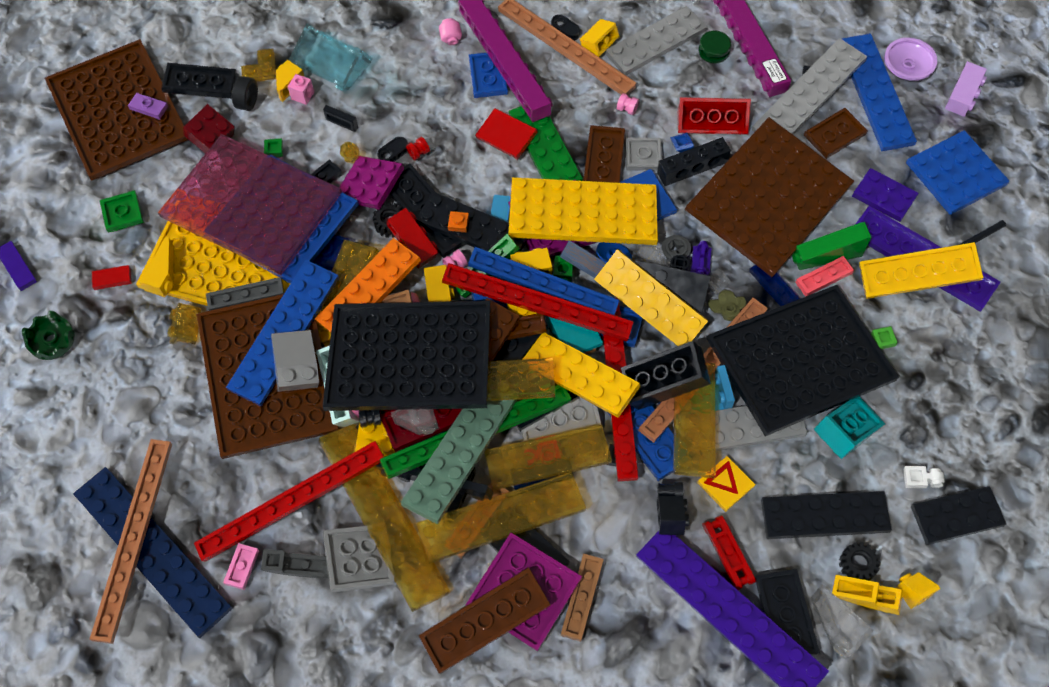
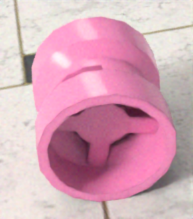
[617,93,639,115]
[442,250,468,268]

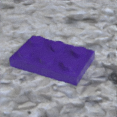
[852,168,919,222]

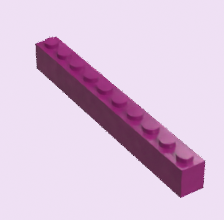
[458,0,553,122]

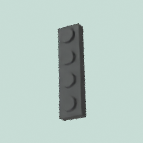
[206,277,284,311]

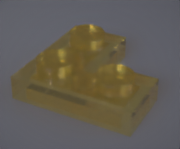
[241,48,276,82]

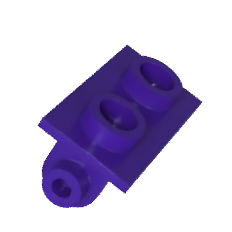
[691,241,712,274]

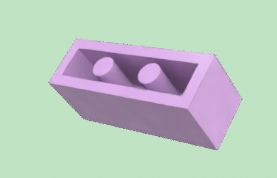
[945,61,987,117]

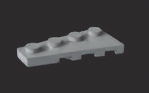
[521,397,602,449]

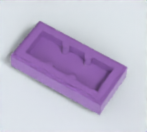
[128,93,168,119]

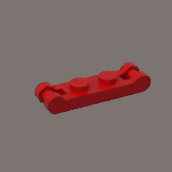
[702,515,756,590]

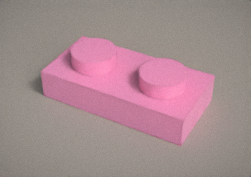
[223,543,259,590]

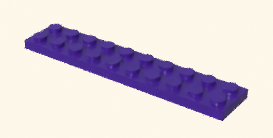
[636,531,829,687]

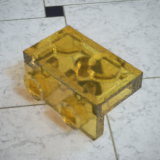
[167,303,201,344]

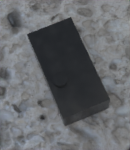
[635,259,710,313]
[621,341,711,410]

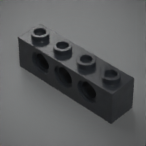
[657,137,731,186]

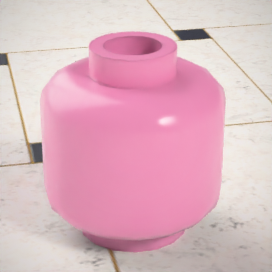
[439,18,462,45]

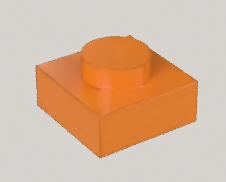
[448,211,469,232]

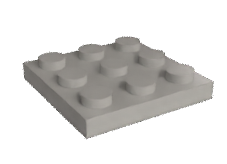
[323,524,395,593]

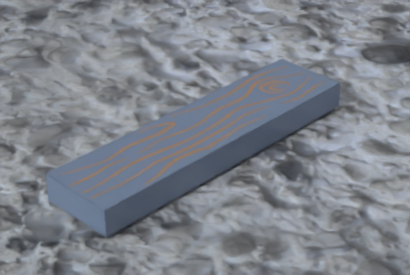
[560,240,606,278]

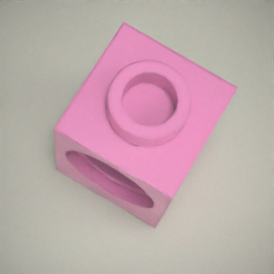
[288,74,314,105]

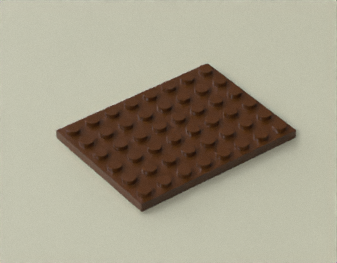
[45,39,188,181]
[685,117,854,277]
[196,294,339,459]

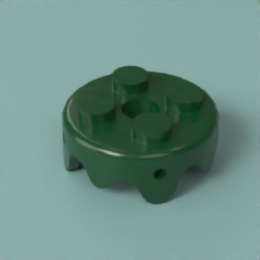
[22,311,75,360]

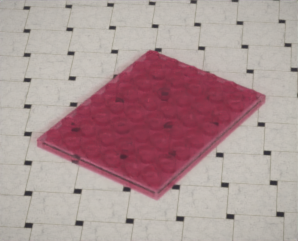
[158,134,342,275]

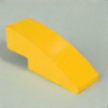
[832,575,903,615]

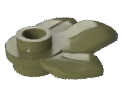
[708,290,746,321]

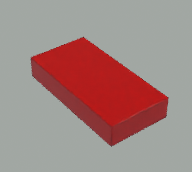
[92,265,132,290]

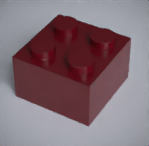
[183,104,235,158]

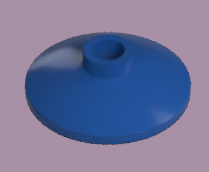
[596,242,632,263]

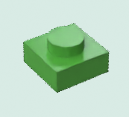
[871,326,897,349]

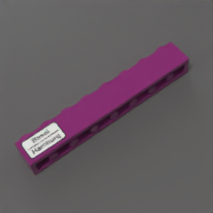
[713,0,791,98]

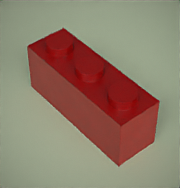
[386,208,438,269]

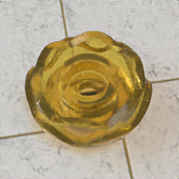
[340,142,360,163]

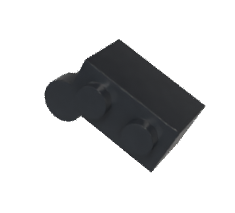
[657,482,689,535]

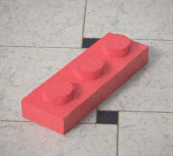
[795,256,854,297]

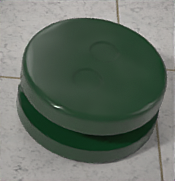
[698,30,731,63]

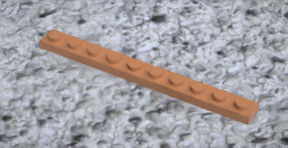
[498,0,636,95]
[638,298,768,443]
[90,439,172,644]

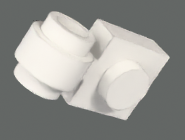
[903,466,945,488]

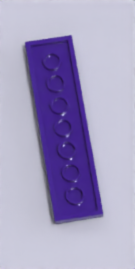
[856,206,1001,312]

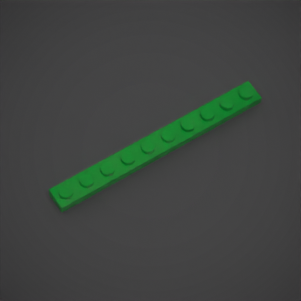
[380,385,572,480]

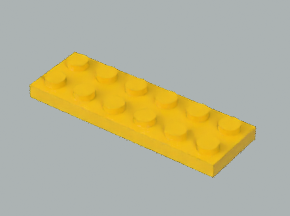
[859,242,983,299]
[594,249,709,346]
[521,333,640,418]

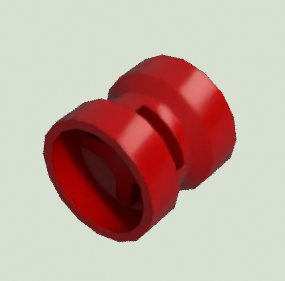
[406,137,430,161]

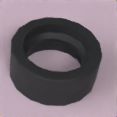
[232,76,258,111]

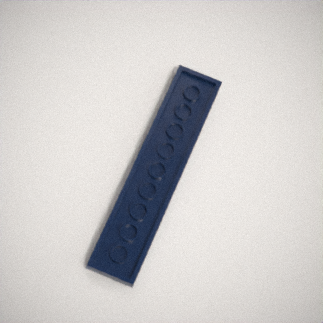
[73,467,233,639]

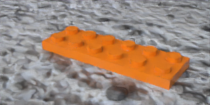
[315,238,421,333]

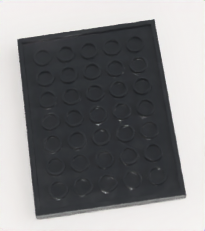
[706,285,899,436]
[322,301,491,411]

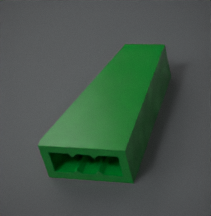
[792,222,871,270]

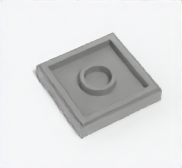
[626,138,662,170]

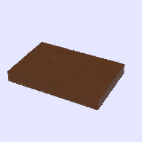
[804,108,868,159]

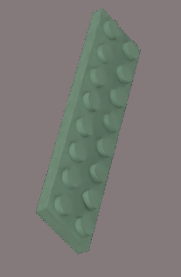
[401,379,519,524]

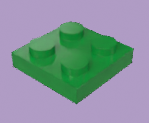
[100,190,144,233]

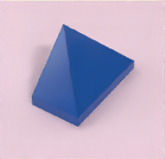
[670,132,694,153]

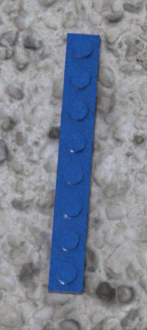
[468,247,619,315]

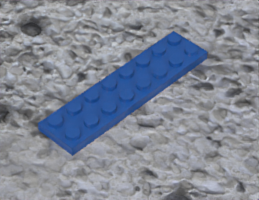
[842,33,917,152]
[226,260,339,406]

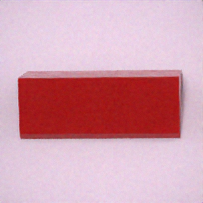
[677,97,751,134]

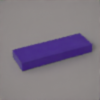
[0,241,37,291]

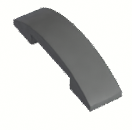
[261,549,329,578]

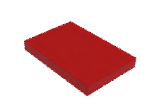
[475,108,537,160]

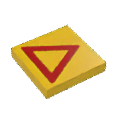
[697,456,756,512]

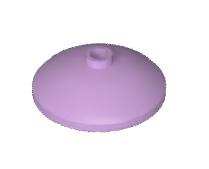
[884,38,937,81]

